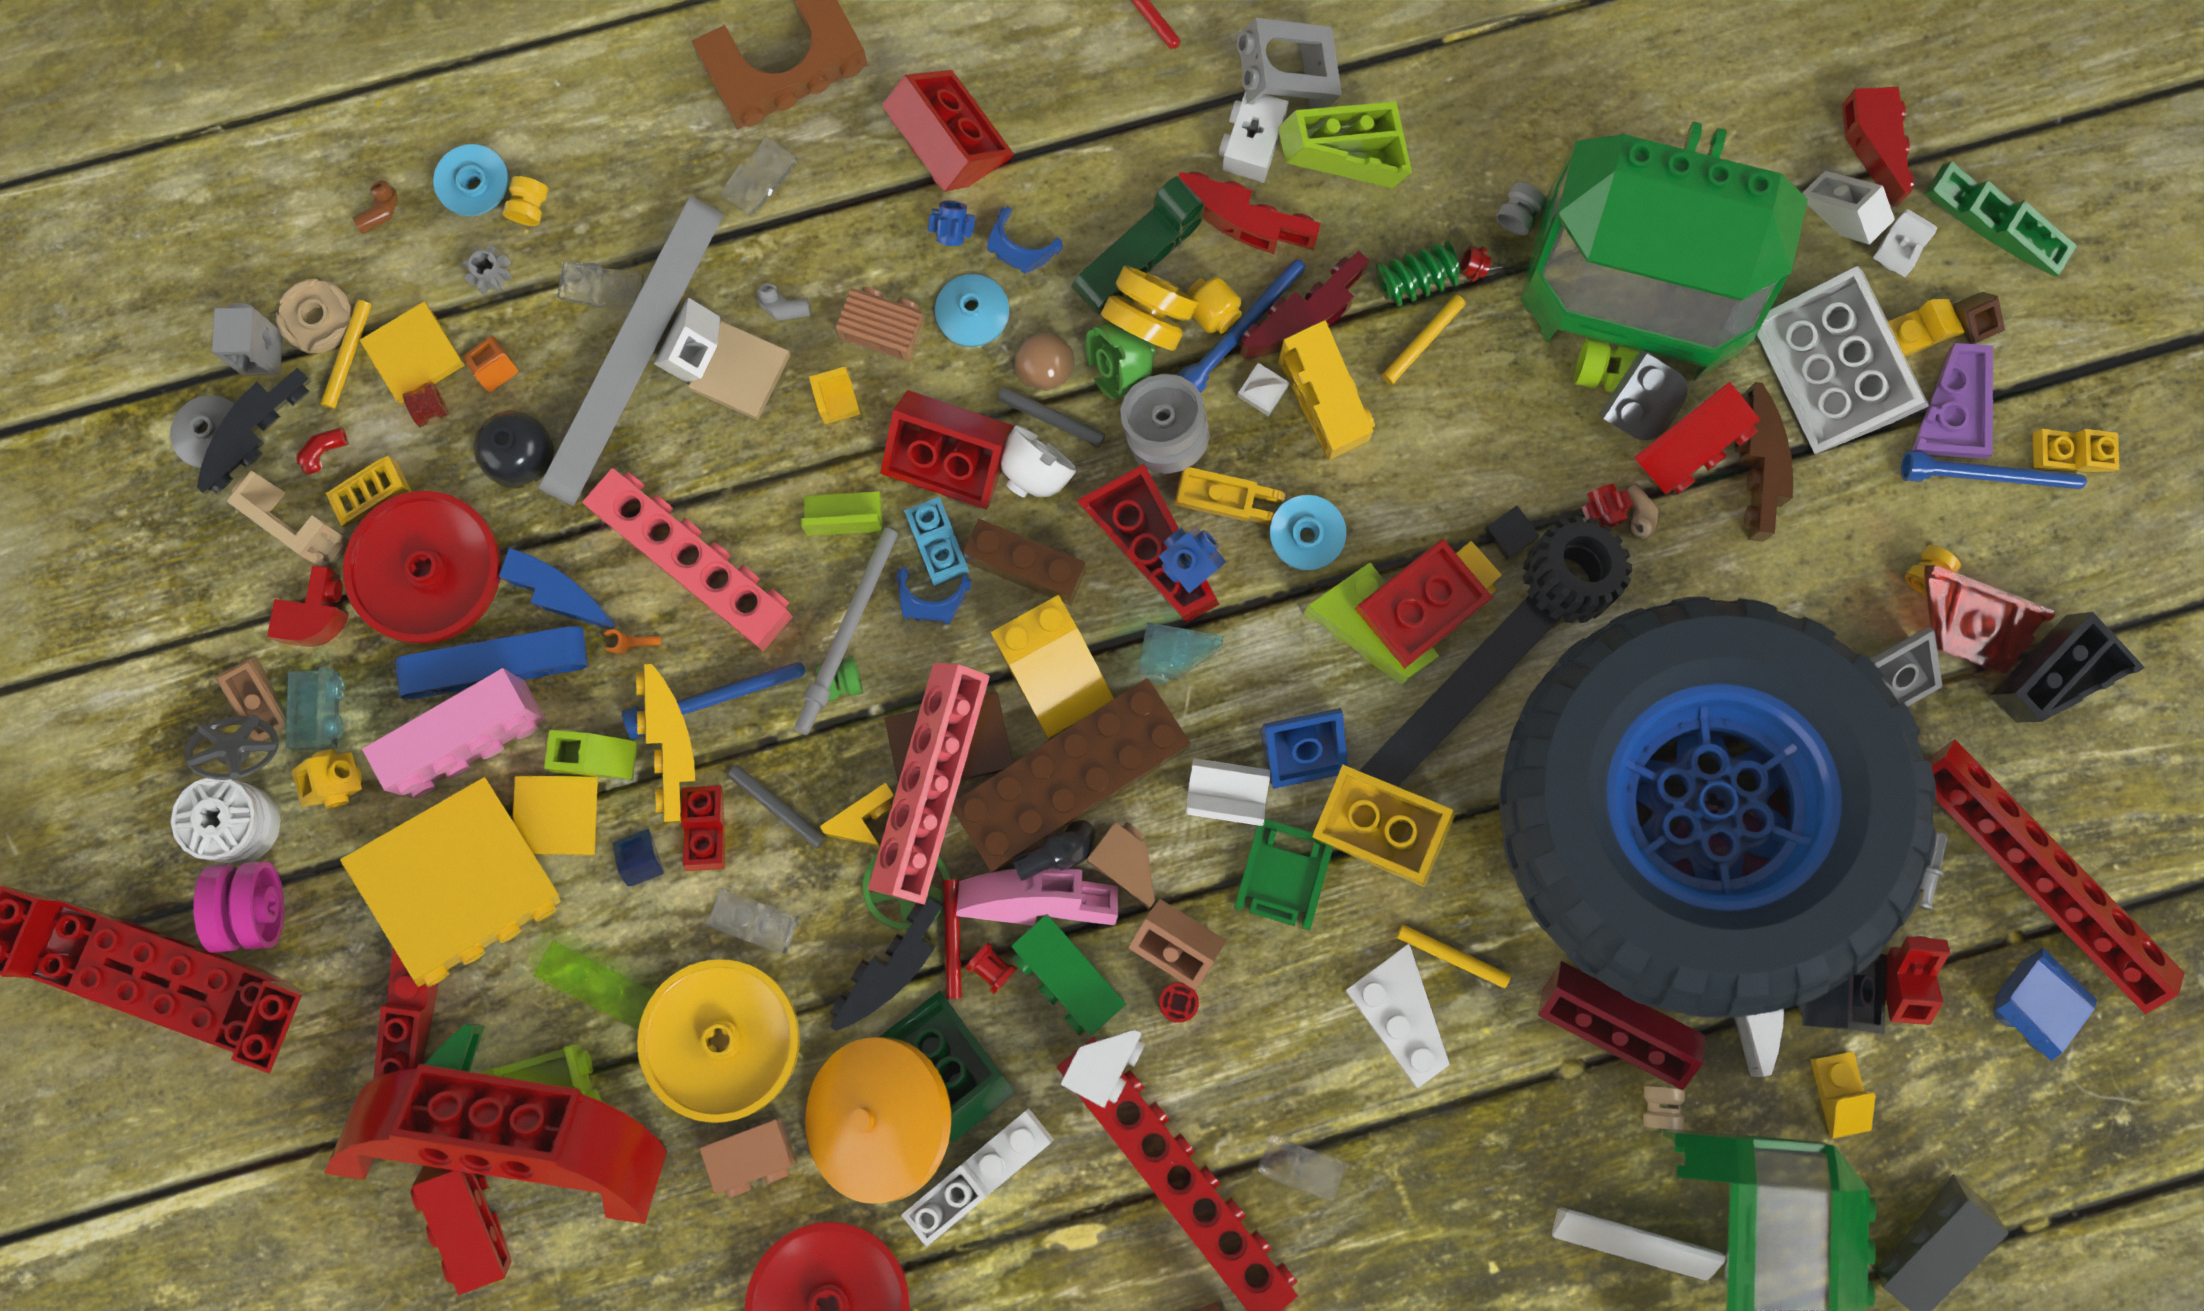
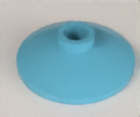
[433,144,509,216]
[935,274,1009,347]
[1270,495,1346,571]

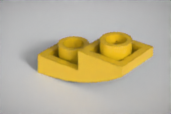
[2032,429,2120,472]

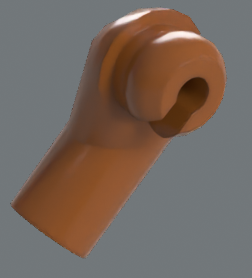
[352,180,398,234]

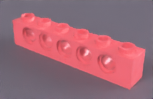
[582,468,793,652]
[868,663,990,905]

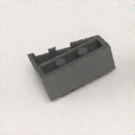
[1877,1174,2009,1311]

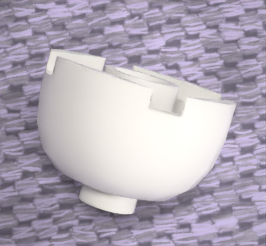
[1000,425,1076,498]

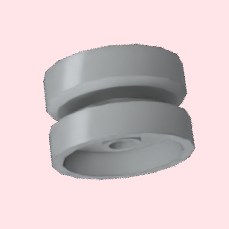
[1120,374,1210,474]

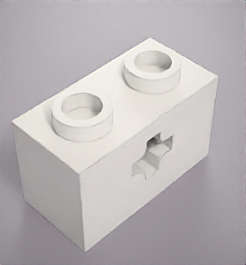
[1218,92,1289,183]

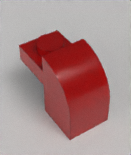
[267,566,349,647]
[1886,936,1950,1025]

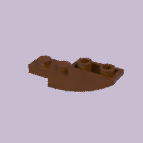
[1734,382,1793,542]

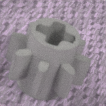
[463,245,513,295]

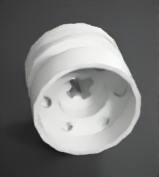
[171,778,281,865]

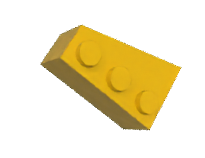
[1278,320,1375,460]

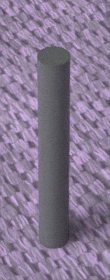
[998,387,1106,447]
[727,765,826,849]

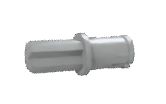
[1915,831,1948,910]

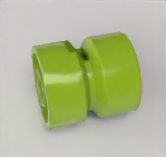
[1574,337,1640,393]

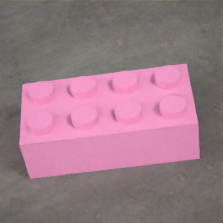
[362,668,546,799]

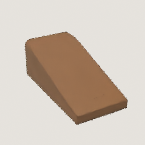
[215,657,291,741]

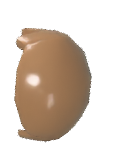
[1014,333,1074,391]

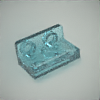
[285,667,345,750]

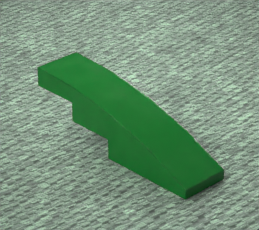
[1924,161,2077,277]

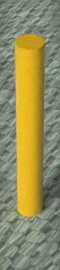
[1381,294,1466,385]
[320,300,372,409]
[1396,924,1511,989]

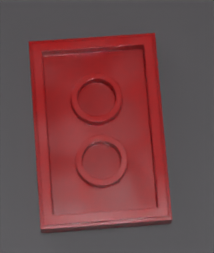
[1354,538,1493,669]

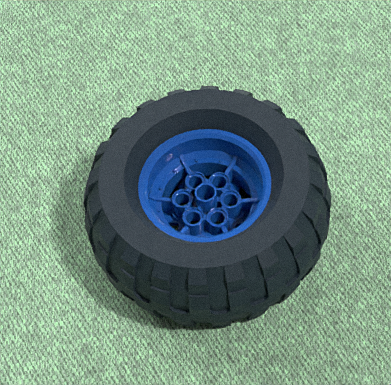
[1499,596,1937,1018]

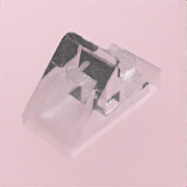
[1257,1134,1347,1201]

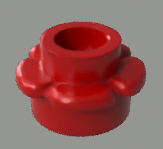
[1459,246,1491,282]

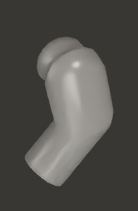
[757,283,811,321]

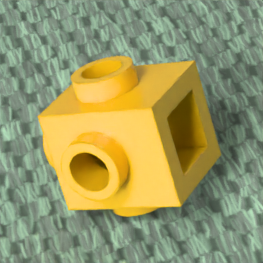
[291,749,362,809]

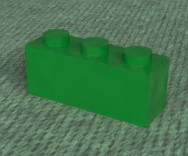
[1012,914,1126,1037]

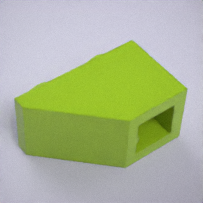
[544,730,638,780]

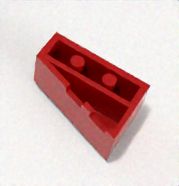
[411,1165,512,1296]

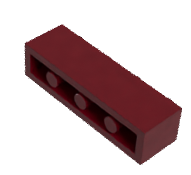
[1538,961,1705,1091]

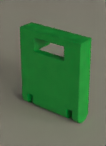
[1234,819,1333,931]

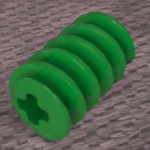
[1375,239,1460,307]

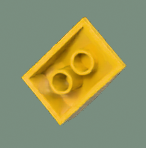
[990,595,1114,739]
[1312,765,1455,888]

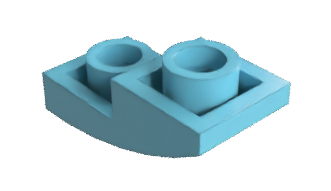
[904,497,970,586]

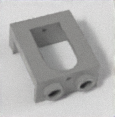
[1237,18,1342,109]

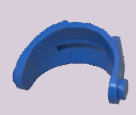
[987,206,1063,274]
[896,567,972,625]

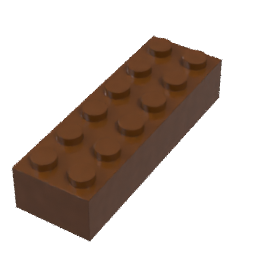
[952,678,1191,872]

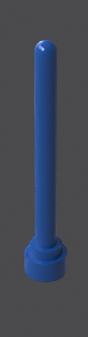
[1177,259,1305,393]
[1901,450,2087,489]
[622,662,806,740]

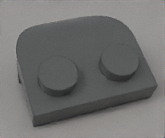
[1598,349,1688,441]

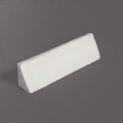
[1552,1207,1726,1280]

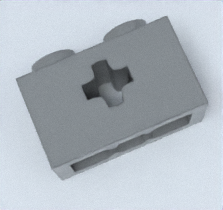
[212,303,282,376]

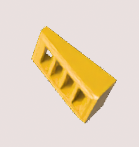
[326,455,412,528]

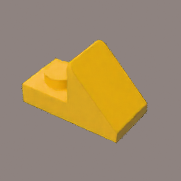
[1888,299,1965,357]
[819,783,895,847]
[1810,1051,1875,1139]

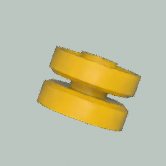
[1101,265,1199,351]

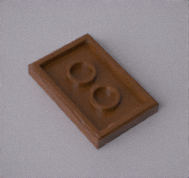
[884,692,1013,783]

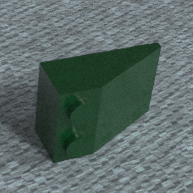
[879,991,1016,1143]

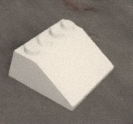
[1757,266,1929,454]

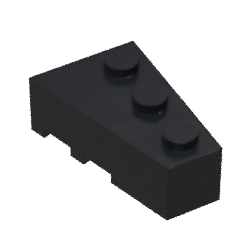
[1990,612,2145,723]

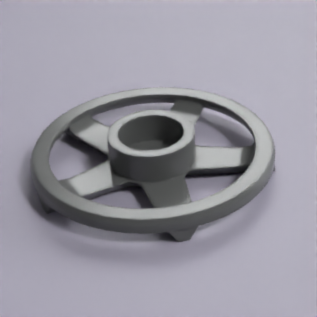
[184,714,279,780]

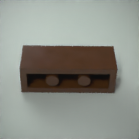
[963,518,1086,606]

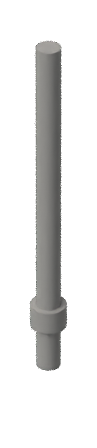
[794,528,898,735]

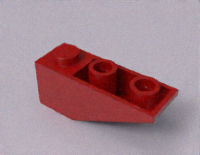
[1842,87,1914,207]

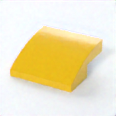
[512,776,598,856]

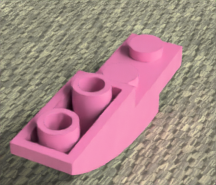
[956,868,1118,926]

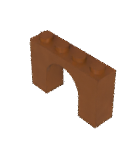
[692,0,868,130]

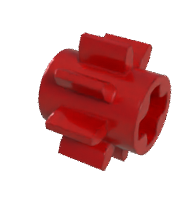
[1581,484,1633,528]

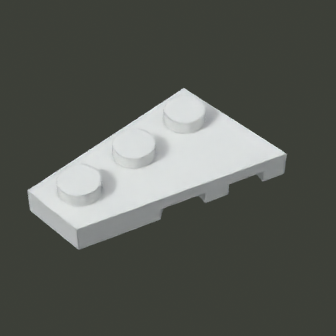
[1344,944,1450,1088]

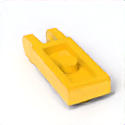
[1174,467,1286,525]

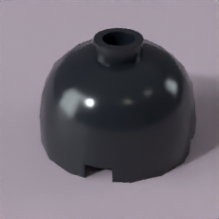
[473,410,554,489]

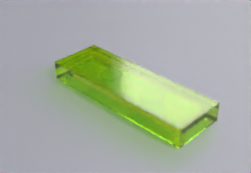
[533,940,654,1030]

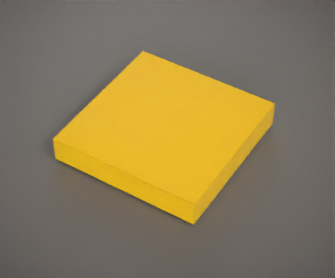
[359,301,466,405]

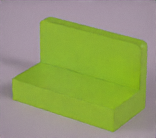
[801,491,883,536]

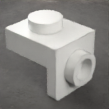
[1873,209,1937,277]

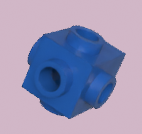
[1159,525,1226,593]

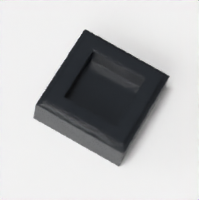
[1484,506,1540,560]

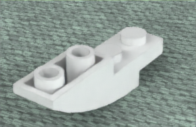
[902,1108,1054,1247]

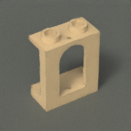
[226,471,349,569]

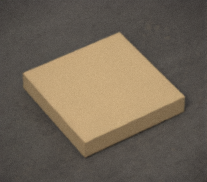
[688,321,791,420]

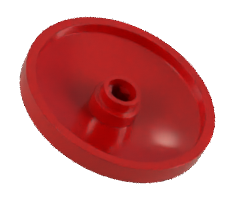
[343,491,502,645]
[745,1222,910,1311]

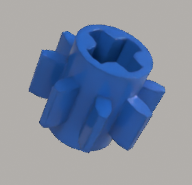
[928,201,975,246]

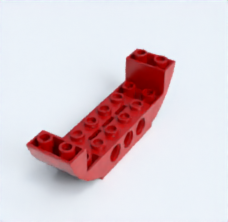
[0,886,303,1074]
[325,1064,667,1224]

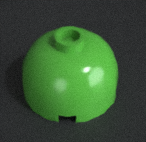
[1085,322,1155,400]

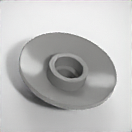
[170,395,235,468]

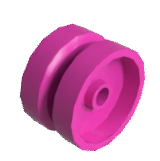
[194,861,284,953]

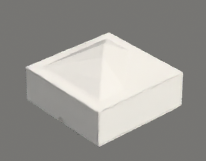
[1237,363,1290,416]

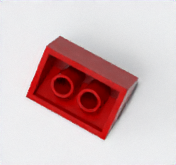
[882,70,1014,192]
[1634,381,1760,495]
[880,390,1014,510]

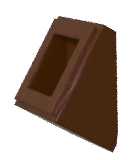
[1952,292,2005,344]

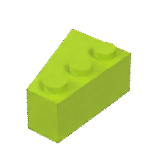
[1278,101,1412,189]
[1303,562,1439,686]

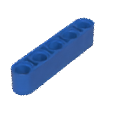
[395,626,588,699]

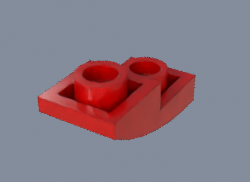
[681,785,725,871]

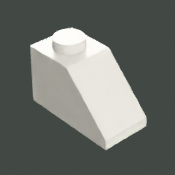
[1802,171,1895,244]

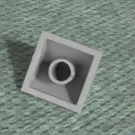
[1869,627,1943,707]

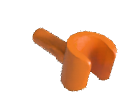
[604,629,661,655]

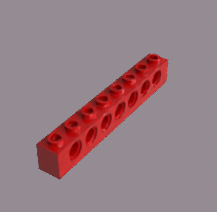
[1925,739,2185,1015]
[1056,1036,1299,1311]

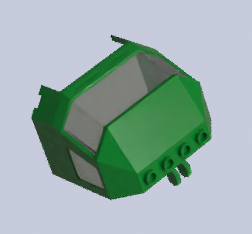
[1520,122,1808,381]
[1663,1129,1876,1311]

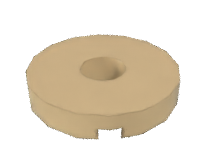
[276,279,354,353]

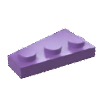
[1912,343,1993,459]

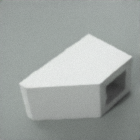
[654,298,720,382]
[1060,1030,1145,1108]

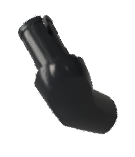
[1012,820,1096,881]

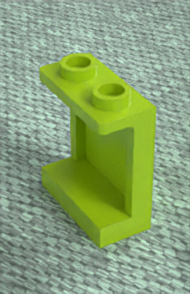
[478,1044,601,1101]

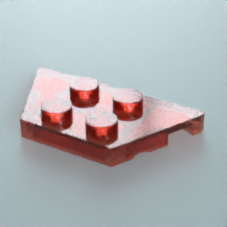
[1924,565,2056,674]

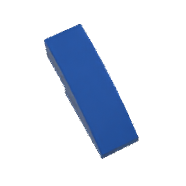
[499,548,615,629]

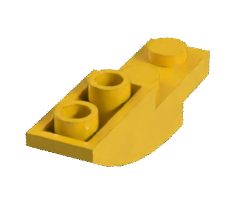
[636,663,695,822]

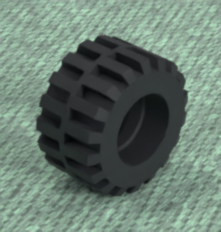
[1523,516,1632,623]

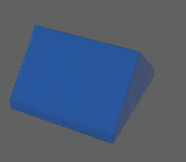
[1260,708,1348,789]

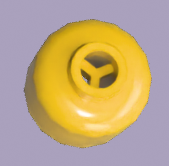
[1187,277,1242,334]

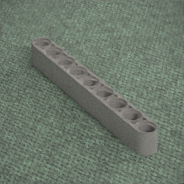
[538,195,724,507]

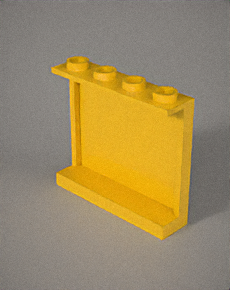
[340,777,560,987]

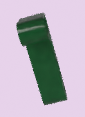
[1072,176,1205,314]

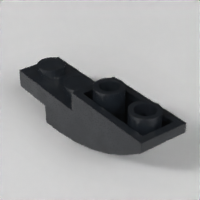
[197,367,311,494]
[829,895,943,1031]

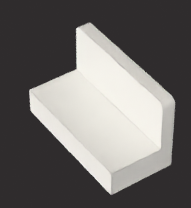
[1185,758,1270,826]

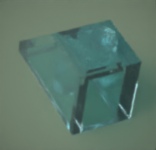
[1138,622,1224,684]

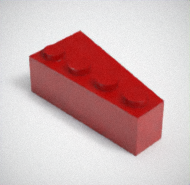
[1076,464,1220,622]

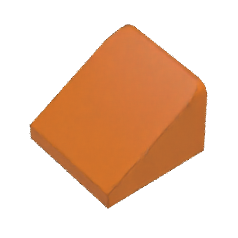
[462,336,518,392]

